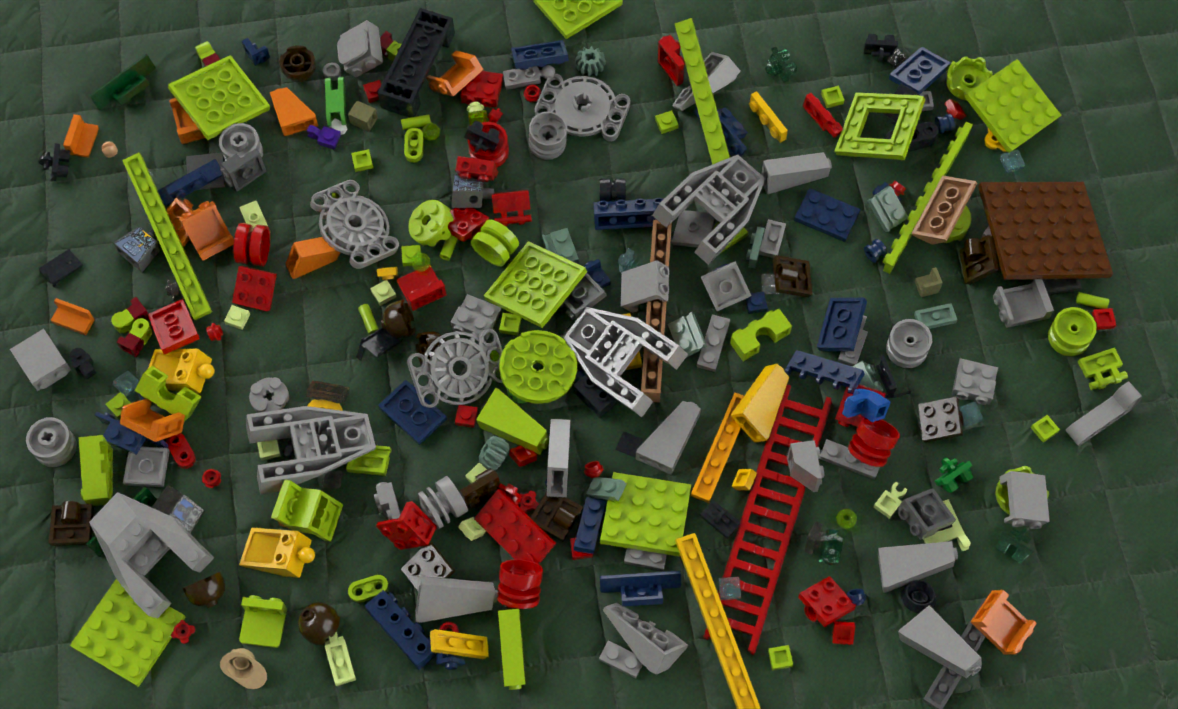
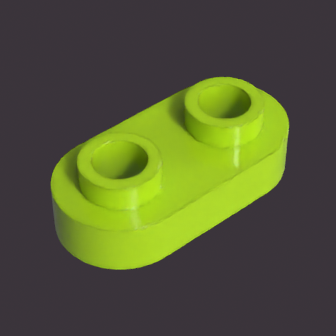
[404,128,424,163]
[348,575,389,603]

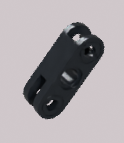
[885,122,939,152]

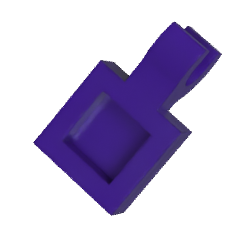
[307,125,341,150]

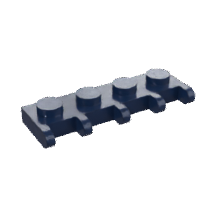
[785,350,865,394]

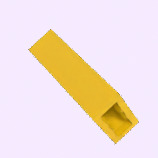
[731,364,789,443]

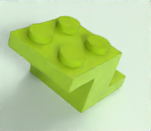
[271,480,343,542]

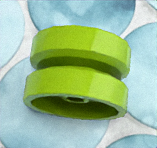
[471,220,519,266]
[1048,307,1096,356]

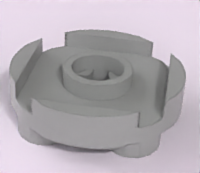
[249,377,289,413]

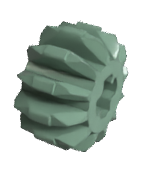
[575,46,606,77]
[479,436,509,470]

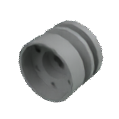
[529,111,567,160]
[417,476,468,529]

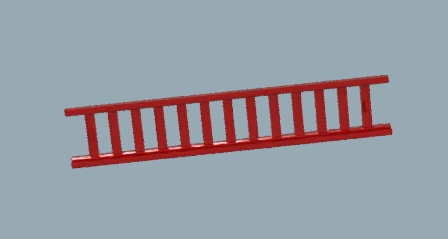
[703,385,833,655]

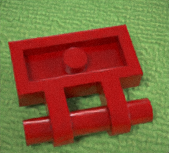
[492,190,532,226]

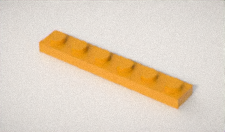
[691,393,744,503]

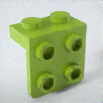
[239,595,287,648]

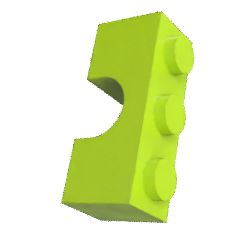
[730,309,792,361]
[135,366,201,422]

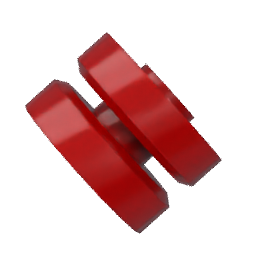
[468,122,509,167]
[233,223,270,266]

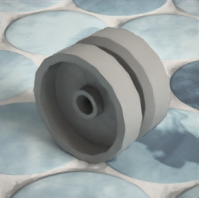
[219,123,263,160]
[886,319,932,368]
[26,418,77,467]

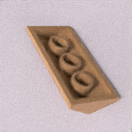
[912,176,977,244]

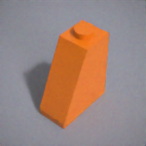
[270,87,318,136]
[285,236,341,279]

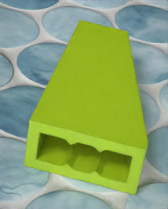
[476,388,550,455]
[498,609,526,690]

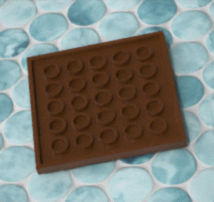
[978,182,1113,280]

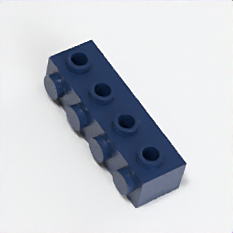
[593,198,665,230]
[365,590,437,670]

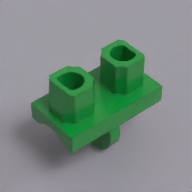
[934,457,973,493]

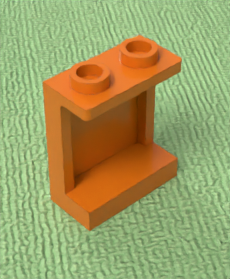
[426,51,483,96]
[169,98,206,144]
[179,201,234,261]
[120,399,185,442]
[971,590,1037,655]

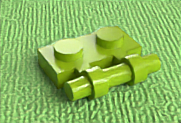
[1078,347,1128,390]

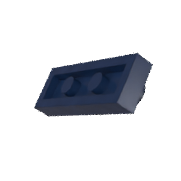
[574,497,606,554]

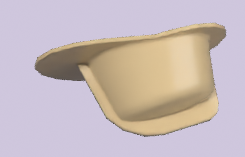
[220,648,267,689]

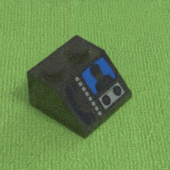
[151,485,205,533]

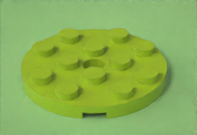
[499,330,577,404]

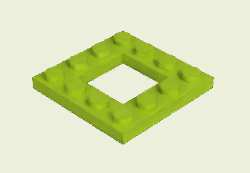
[835,93,925,160]

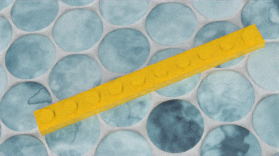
[675,533,761,709]

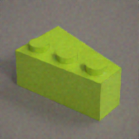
[79,435,113,506]

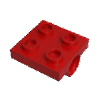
[448,208,489,242]
[232,266,277,311]
[798,576,856,627]

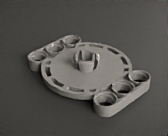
[535,74,630,141]
[310,180,399,269]
[407,329,503,408]

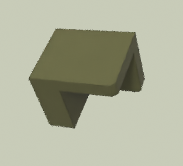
[348,101,378,132]
[915,267,943,298]

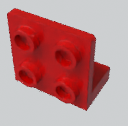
[397,265,446,311]
[376,501,437,550]

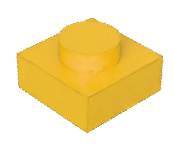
[377,267,398,280]
[732,469,757,490]

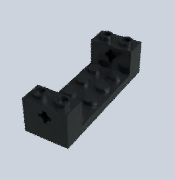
[378,8,455,118]

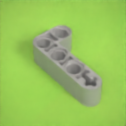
[1066,381,1142,446]

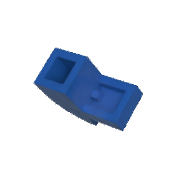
[842,389,890,422]

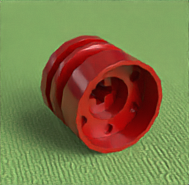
[848,417,900,467]
[497,559,543,609]

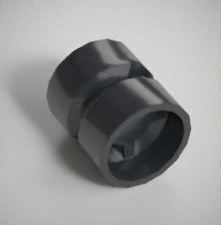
[600,178,626,202]

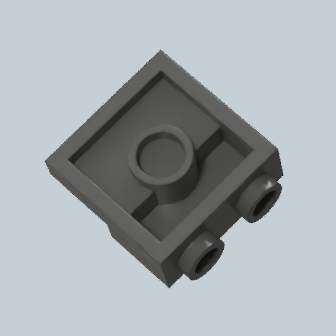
[220,149,267,192]
[559,273,607,320]
[898,488,956,540]

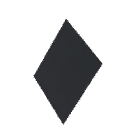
[615,431,643,457]

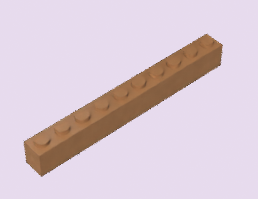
[641,220,672,402]

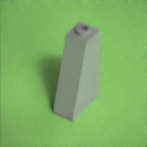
[761,152,832,194]
[636,401,701,475]
[547,419,570,497]
[878,541,958,593]
[415,576,498,622]
[898,606,982,678]

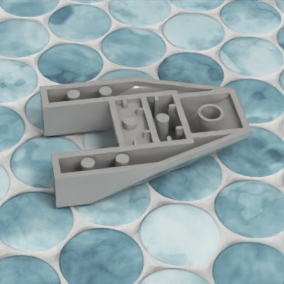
[652,155,766,265]
[564,307,688,417]
[246,406,376,494]
[89,492,214,619]

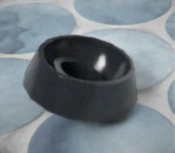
[901,580,937,613]

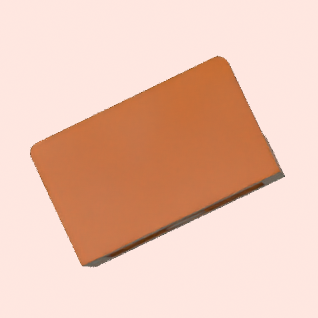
[63,115,99,157]
[51,298,95,336]

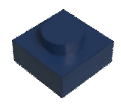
[745,291,768,314]

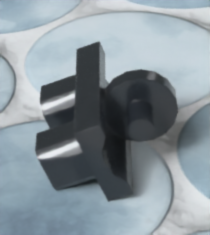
[863,34,898,62]
[464,121,500,153]
[38,143,70,181]
[69,348,97,379]
[700,500,741,539]

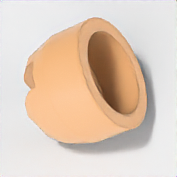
[102,141,118,158]

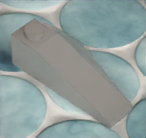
[672,52,740,111]
[603,603,688,674]

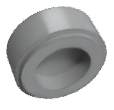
[323,63,341,81]

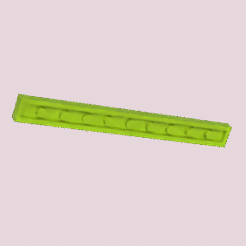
[675,18,730,165]
[883,122,973,274]
[122,152,212,320]

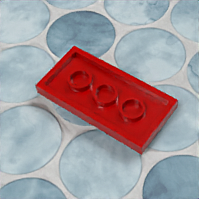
[474,489,556,564]

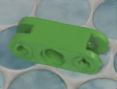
[325,77,346,126]

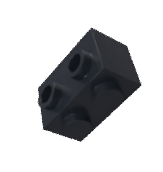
[573,374,617,418]

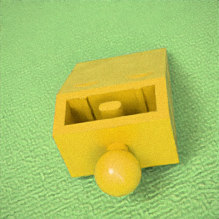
[148,349,215,394]
[239,528,315,578]

